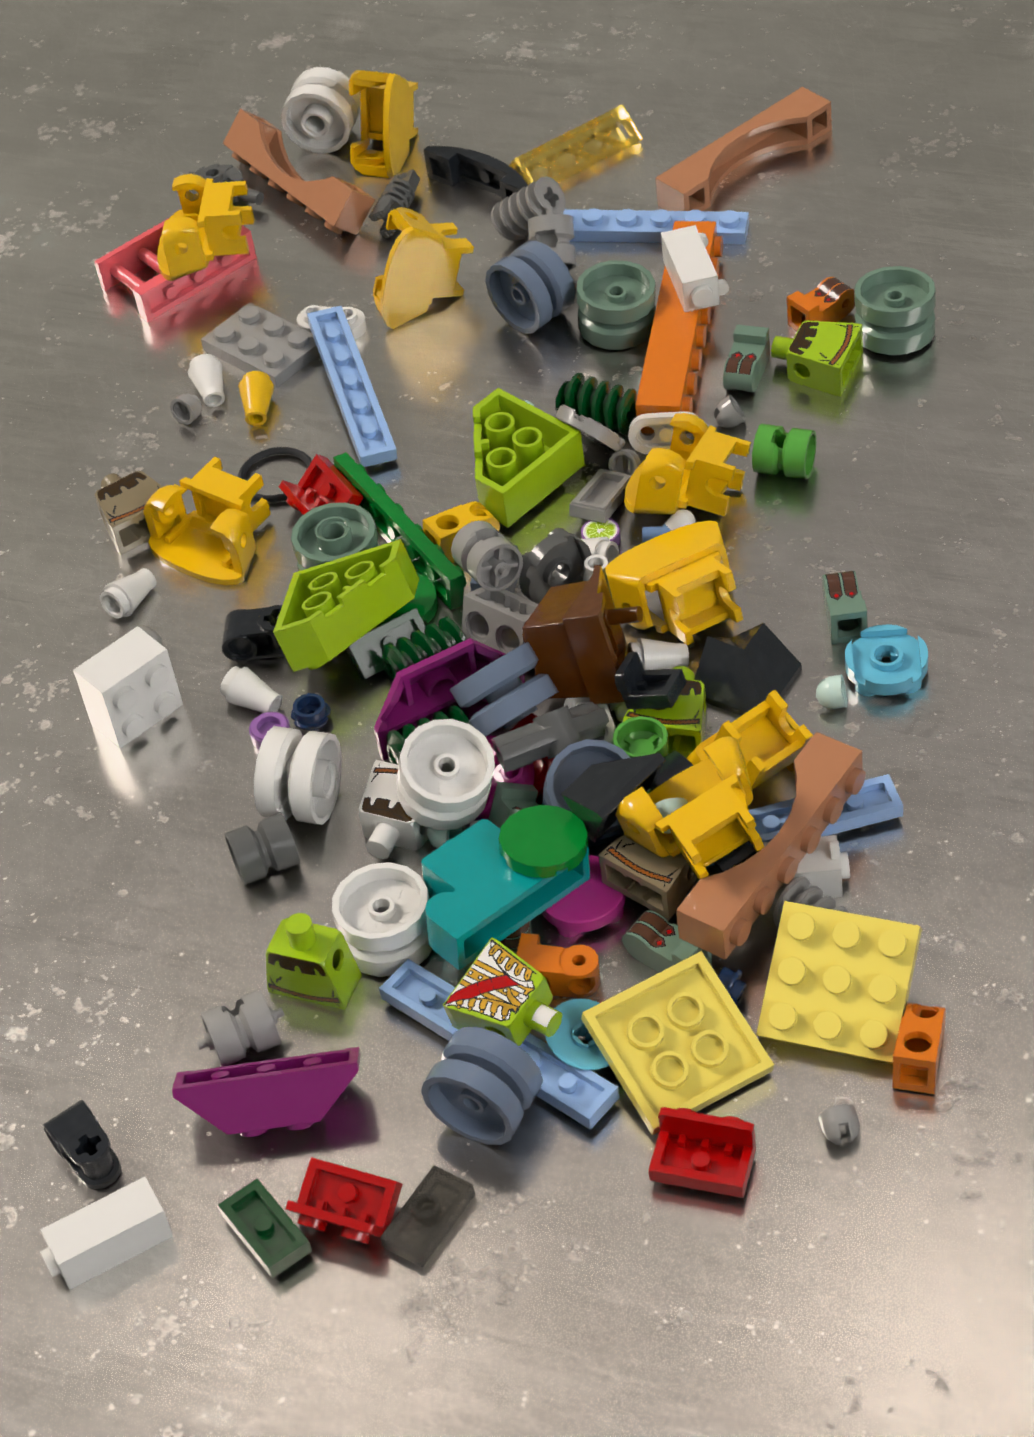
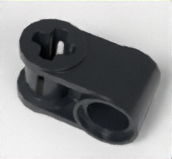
[222,605,285,662]
[42,1099,121,1189]

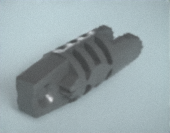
[369,169,420,238]

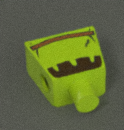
[771,320,863,397]
[622,666,707,758]
[266,913,362,1010]

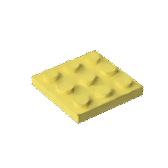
[756,901,922,1065]
[581,951,774,1135]

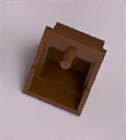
[522,565,643,705]

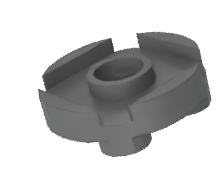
[519,528,591,604]

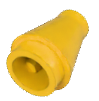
[238,371,274,426]

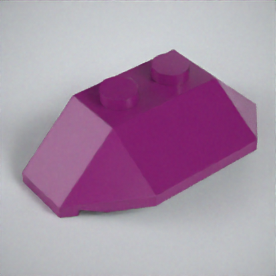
[374,638,525,761]
[172,1046,361,1137]

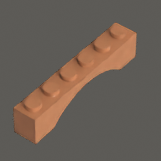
[655,87,832,211]
[223,109,376,235]
[676,732,866,960]

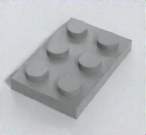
[201,302,320,388]

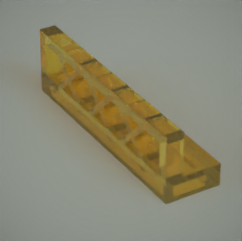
[509,104,642,185]

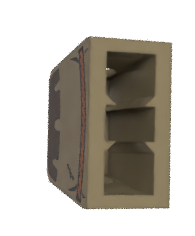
[94,471,163,555]
[599,834,697,920]

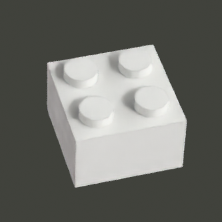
[73,626,183,749]

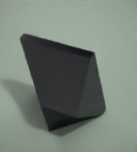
[694,623,802,716]
[561,753,665,843]

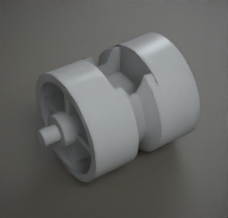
[528,208,576,270]
[451,521,523,592]
[197,989,285,1067]

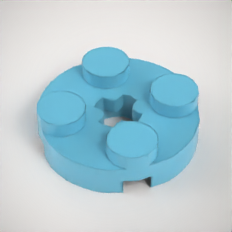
[845,624,928,696]

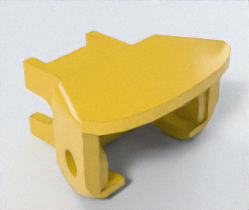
[349,70,418,178]
[157,173,254,281]
[373,207,474,329]
[624,413,751,516]
[143,456,271,585]
[605,520,743,646]
[686,690,813,790]
[615,736,764,880]

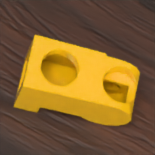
[422,501,500,563]

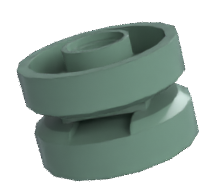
[577,260,656,350]
[854,266,936,355]
[291,503,379,571]

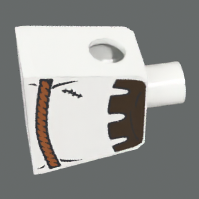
[358,760,428,859]

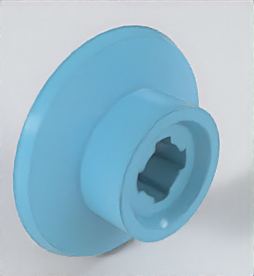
[545,999,609,1070]

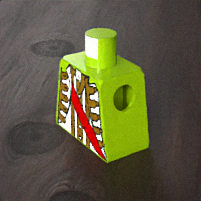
[443,937,562,1046]

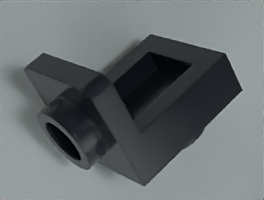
[615,652,687,710]

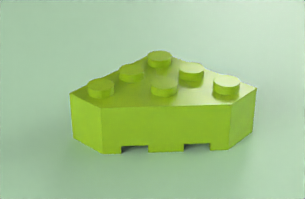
[473,388,585,527]
[273,539,419,672]

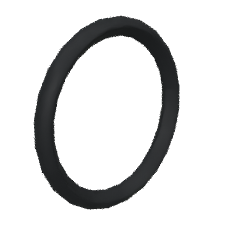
[238,447,312,503]

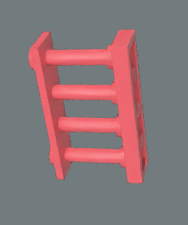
[94,218,257,322]

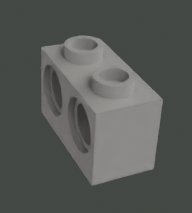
[462,587,538,654]

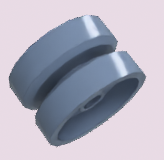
[485,240,576,334]
[450,642,559,737]
[542,739,630,847]
[421,1027,543,1145]

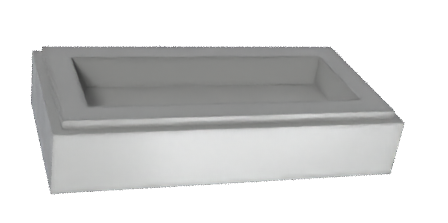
[569,469,632,523]

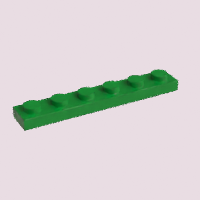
[333,452,466,610]

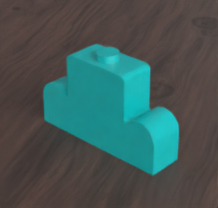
[421,819,590,970]

